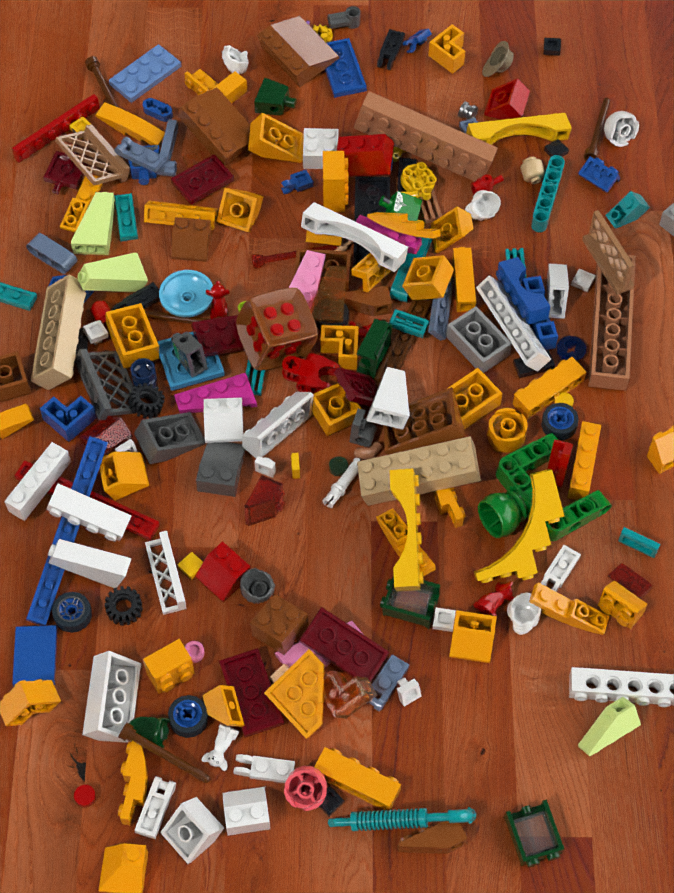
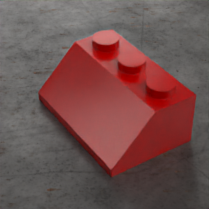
[337,134,394,177]

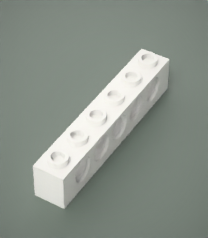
[476,276,551,371]
[569,667,674,707]

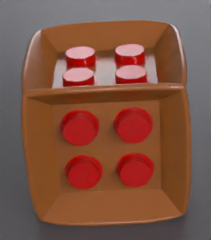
[236,288,318,370]

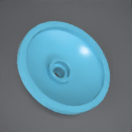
[159,270,213,317]

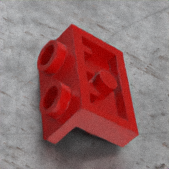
[547,440,573,488]

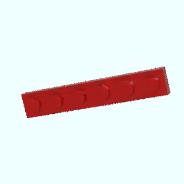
[12,94,100,163]

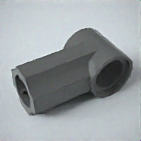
[327,6,360,29]

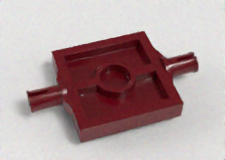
[43,145,89,195]

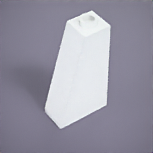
[366,367,410,429]
[48,539,131,588]

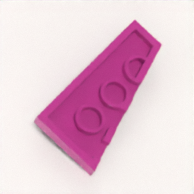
[350,215,422,254]
[174,373,257,414]

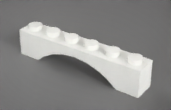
[301,202,408,272]

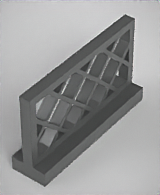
[74,349,137,420]

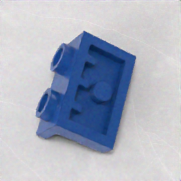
[578,156,620,193]

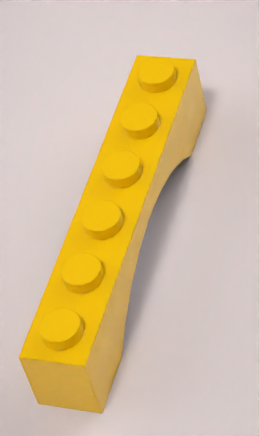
[466,113,572,145]
[389,468,424,592]

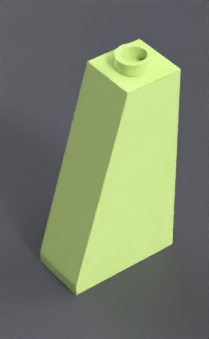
[71,192,115,255]
[78,253,148,292]

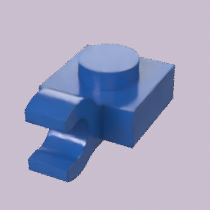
[403,28,432,53]
[281,170,314,194]

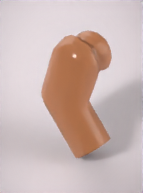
[354,442,382,460]

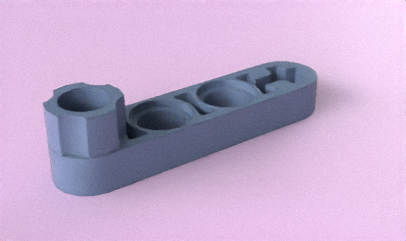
[157,119,178,177]

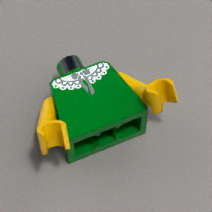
[379,186,432,226]

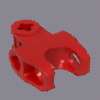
[282,353,340,394]

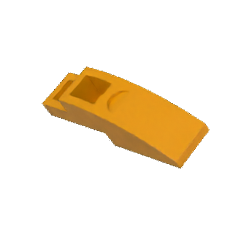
[60,175,103,232]
[433,487,465,528]
[376,508,436,576]
[529,582,609,635]
[118,741,148,826]

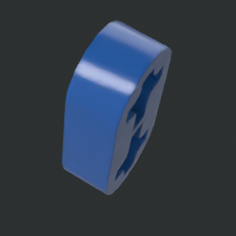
[143,98,173,122]

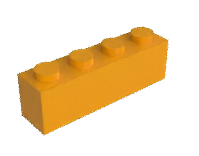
[513,357,587,420]
[567,421,601,500]
[314,747,401,811]

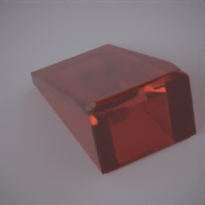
[608,563,653,599]

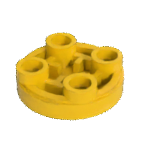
[400,162,437,192]

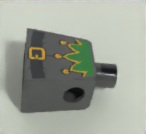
[171,332,208,378]

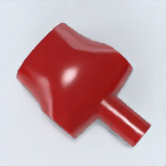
[471,174,504,195]

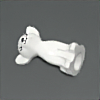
[202,723,239,771]

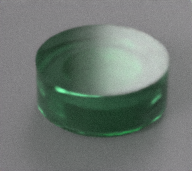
[329,456,348,476]

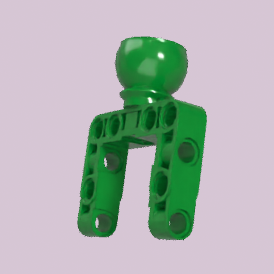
[478,433,612,541]

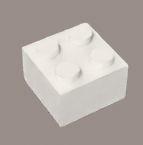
[303,128,339,169]

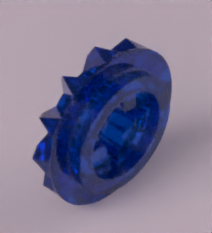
[556,336,586,361]

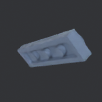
[428,276,454,341]

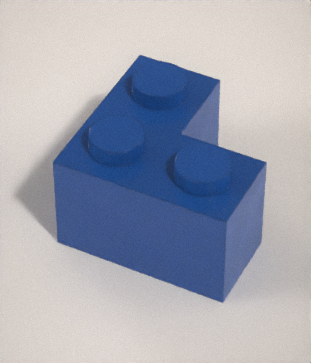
[40,396,97,442]

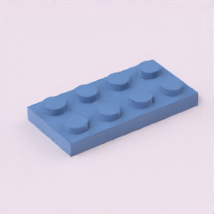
[109,44,181,103]

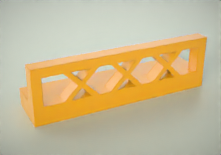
[144,201,218,230]
[351,253,391,292]

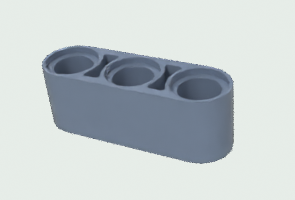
[26,233,78,274]

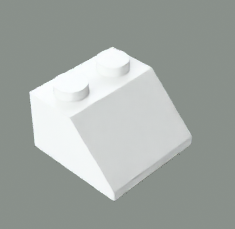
[204,398,243,443]
[222,787,270,836]
[160,797,224,864]

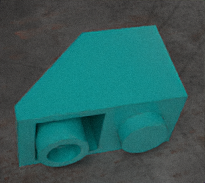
[606,191,650,229]

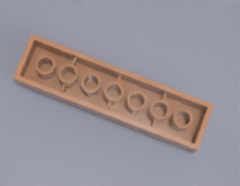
[354,91,498,181]
[588,255,636,391]

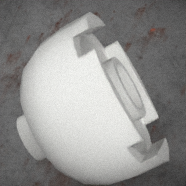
[604,111,639,147]

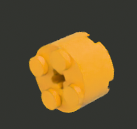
[487,408,528,453]

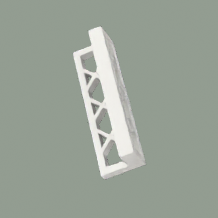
[145,531,187,615]

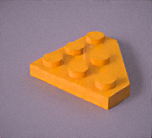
[264,649,324,739]

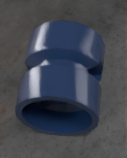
[131,358,157,388]

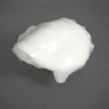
[222,45,249,74]
[465,190,501,221]
[507,592,541,635]

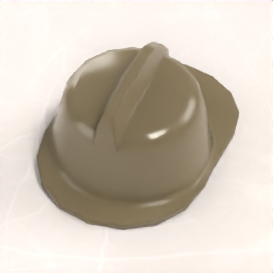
[482,41,514,77]

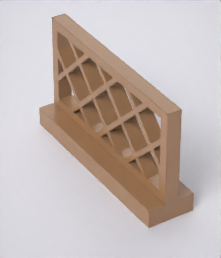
[55,124,130,185]
[582,210,634,295]

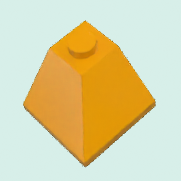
[216,188,264,233]
[431,207,473,253]
[98,843,148,893]

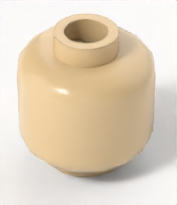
[520,157,545,184]

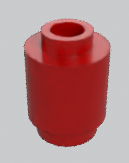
[90,301,111,328]

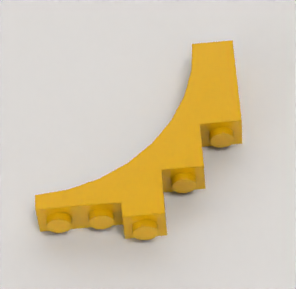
[474,469,564,583]

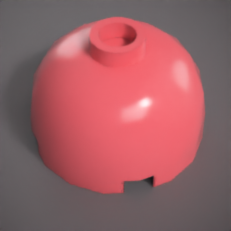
[284,765,327,811]

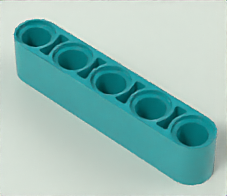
[531,155,565,232]
[390,237,432,303]

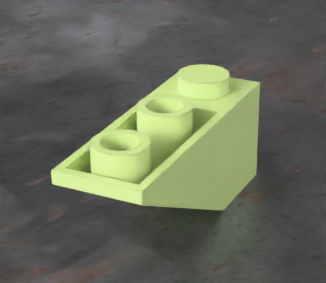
[578,697,641,756]

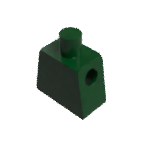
[254,78,297,115]

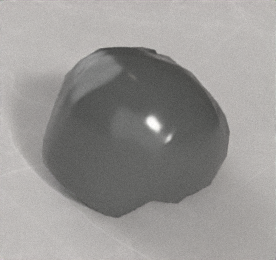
[240,568,275,604]

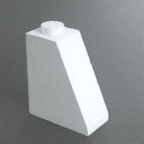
[546,264,569,319]

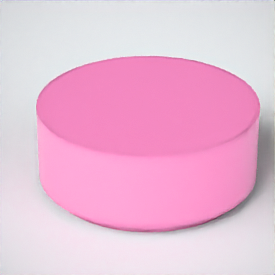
[185,641,205,663]

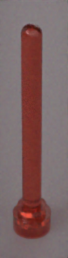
[251,245,337,269]

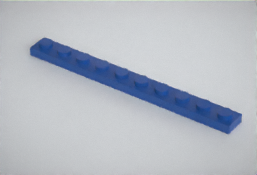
[26,436,108,626]

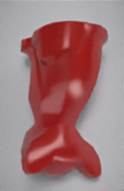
[206,281,230,319]
[473,581,514,616]

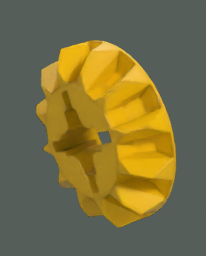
[312,24,333,42]

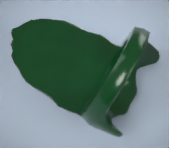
[129,717,171,748]

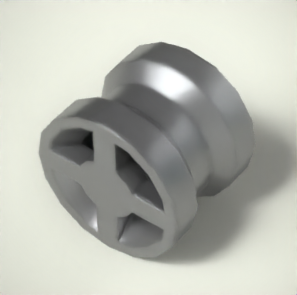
[458,101,478,120]

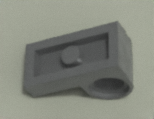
[349,408,377,447]

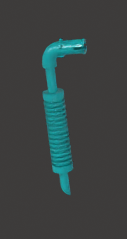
[328,807,476,831]

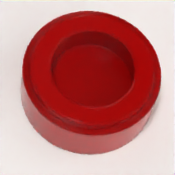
[74,784,96,808]

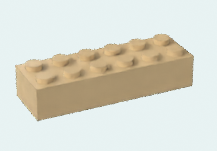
[31,274,86,390]
[357,436,481,506]

